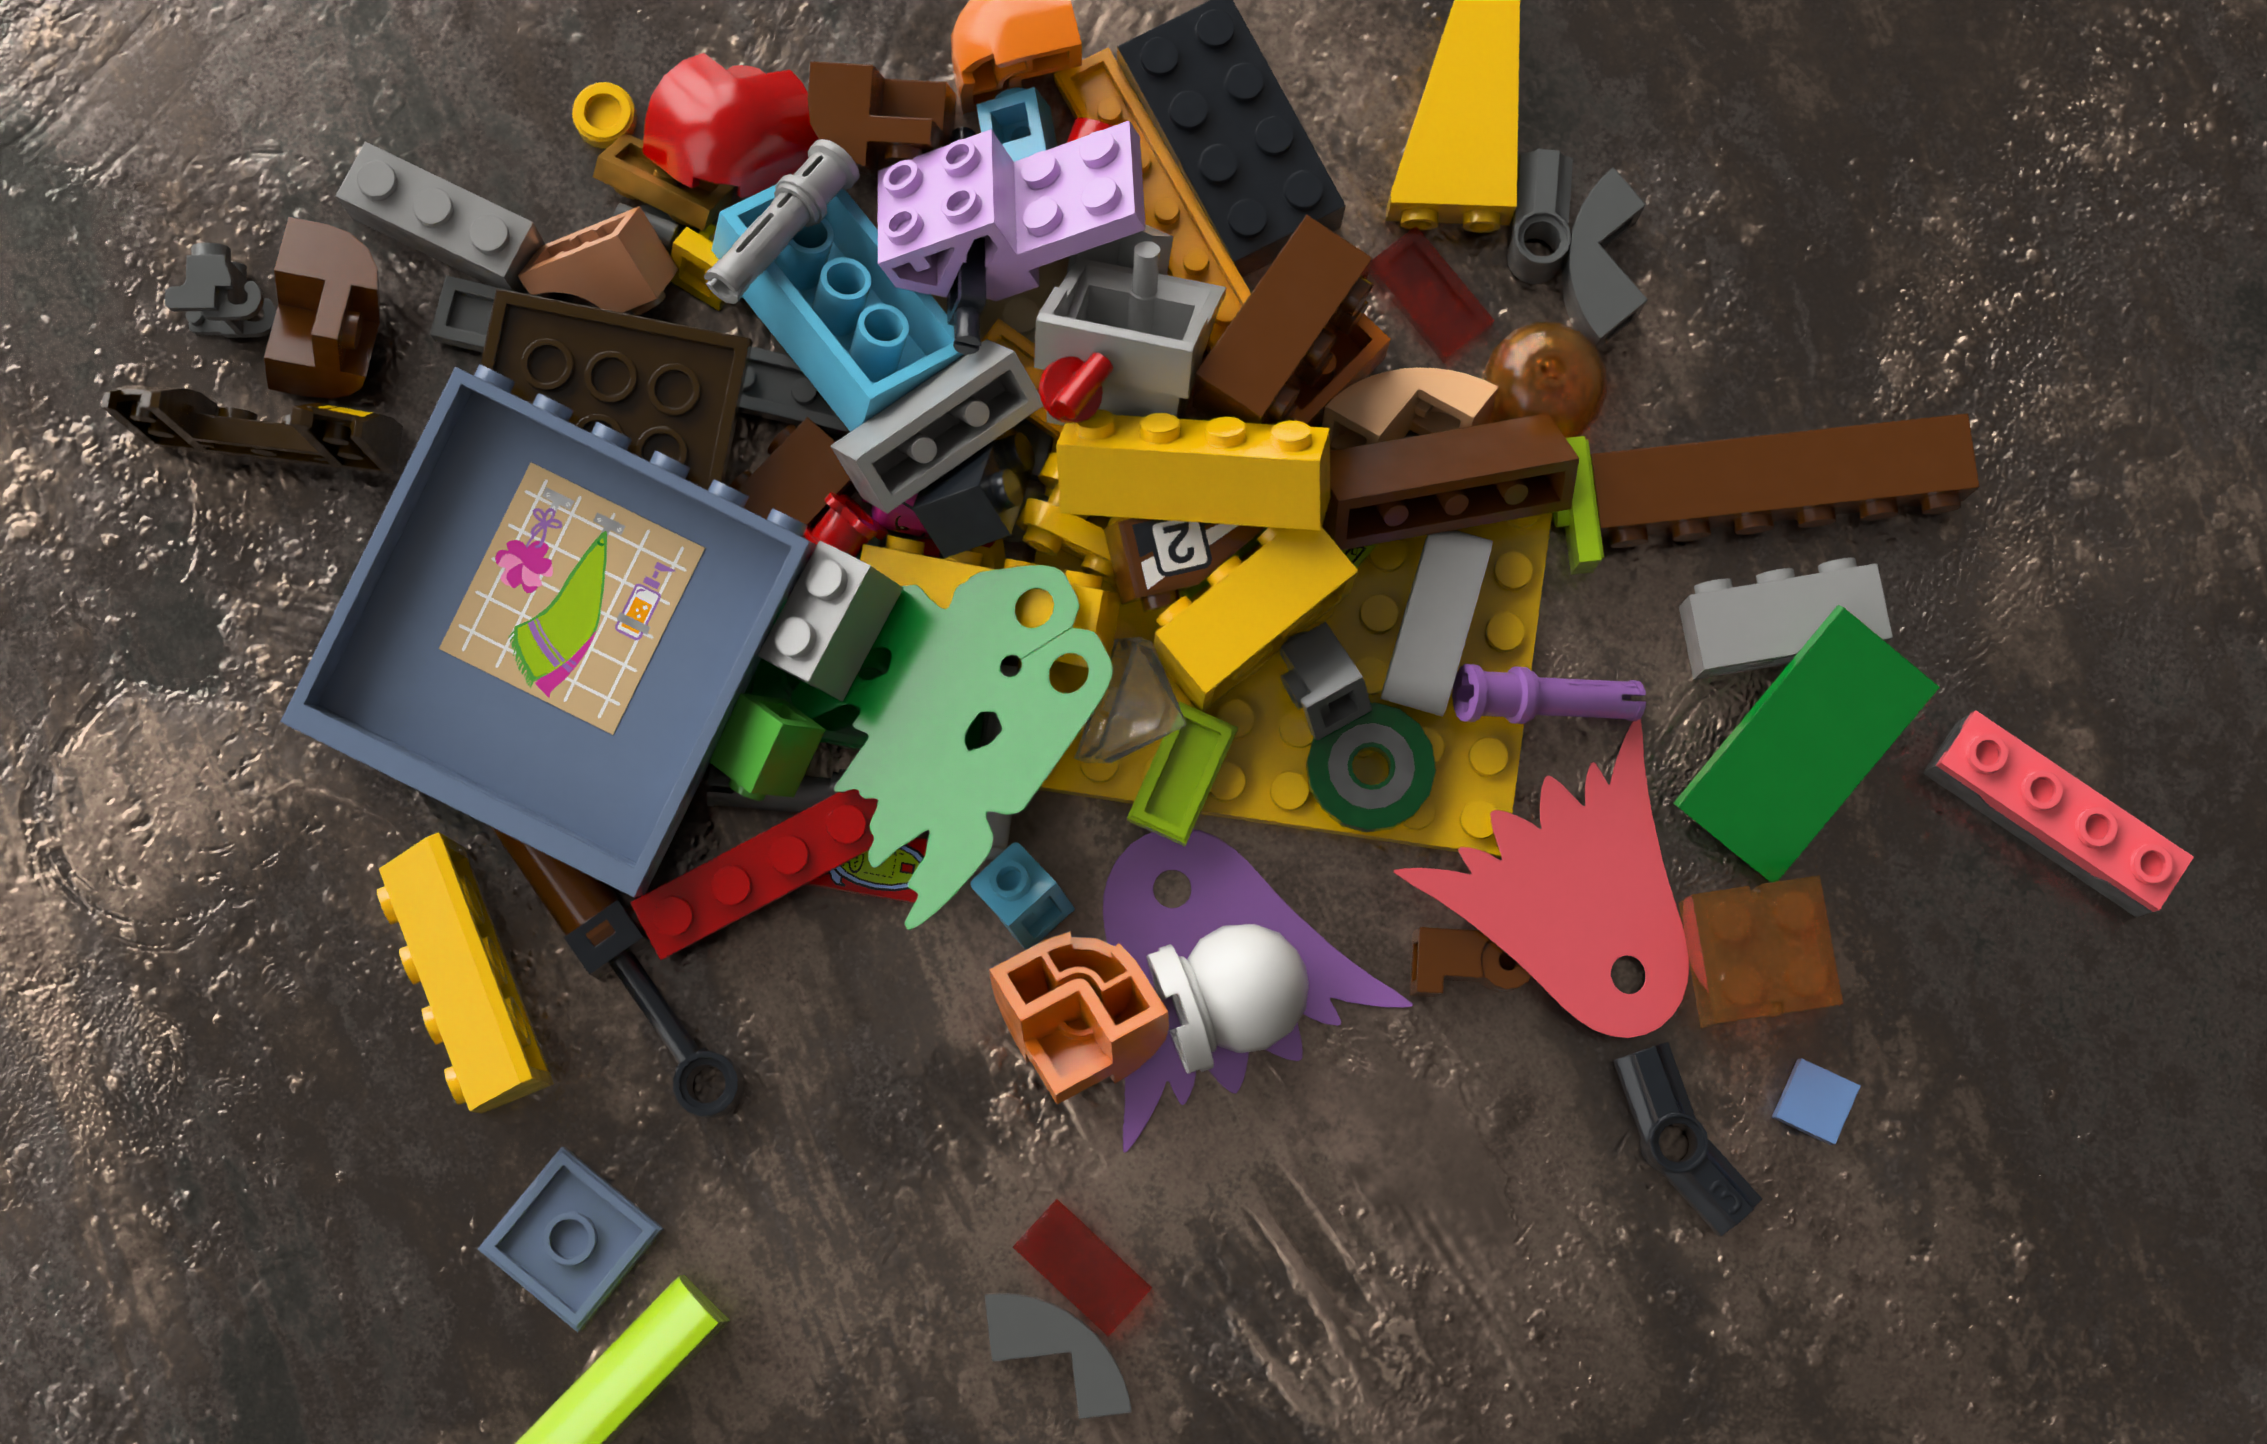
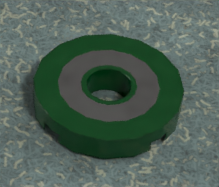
[1306,702,1436,833]

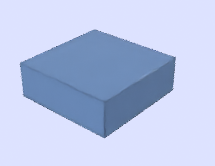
[1772,1058,1861,1145]

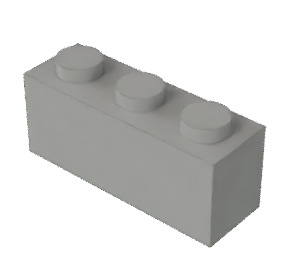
[336,141,545,292]
[831,339,1043,513]
[1679,558,1893,680]

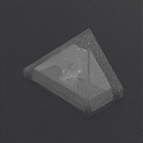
[1074,637,1187,763]

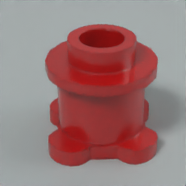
[803,491,888,558]

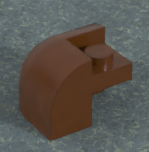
[808,61,957,178]
[264,217,380,399]

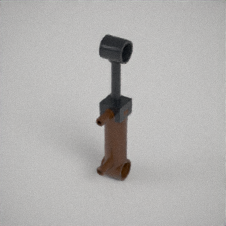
[490,826,744,1118]

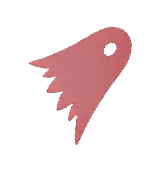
[1393,718,1689,1038]

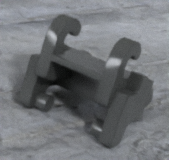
[164,243,277,338]

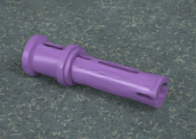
[1452,664,1646,724]

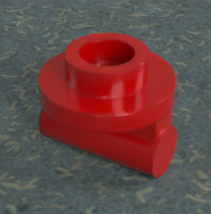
[1039,352,1114,424]

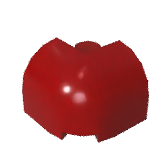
[643,53,819,198]

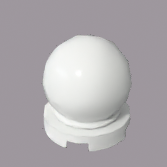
[1146,924,1309,1073]

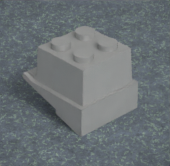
[1034,241,1226,426]

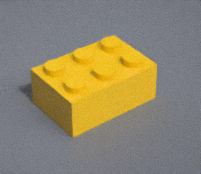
[1153,527,1358,712]

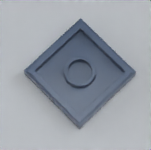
[478,1147,664,1332]

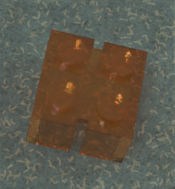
[1679,875,1843,1028]

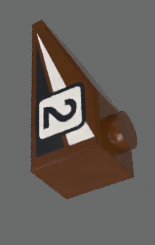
[1104,518,1265,612]

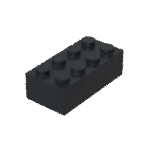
[1117,0,1346,278]

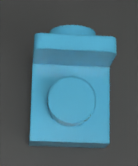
[970,842,1075,950]

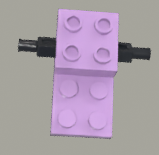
[878,121,1146,354]

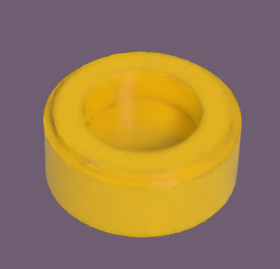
[572,82,637,149]

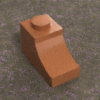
[517,206,679,315]

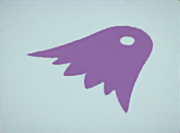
[1103,829,1413,1153]

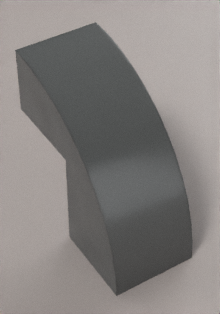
[1561,167,1648,355]
[985,1293,1132,1419]

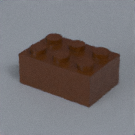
[1192,215,1374,425]

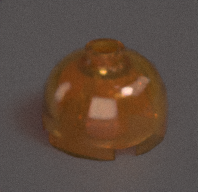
[1482,322,1607,438]

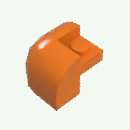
[951,0,1082,114]
[989,931,1169,1105]

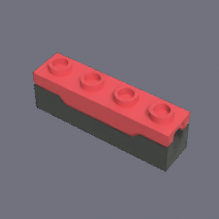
[1923,710,2194,917]

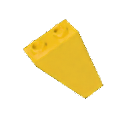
[1386,0,1520,233]

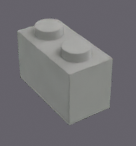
[758,541,903,702]

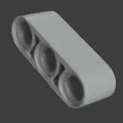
[1380,530,1493,717]

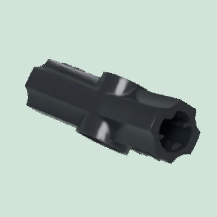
[1613,1042,1762,1237]

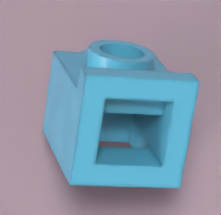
[976,87,1057,162]

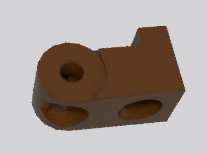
[1410,927,1532,997]

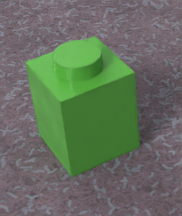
[709,693,826,801]

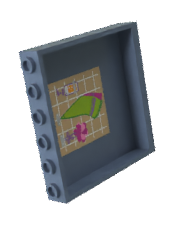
[280,364,817,897]

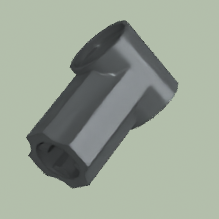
[1507,149,1573,284]

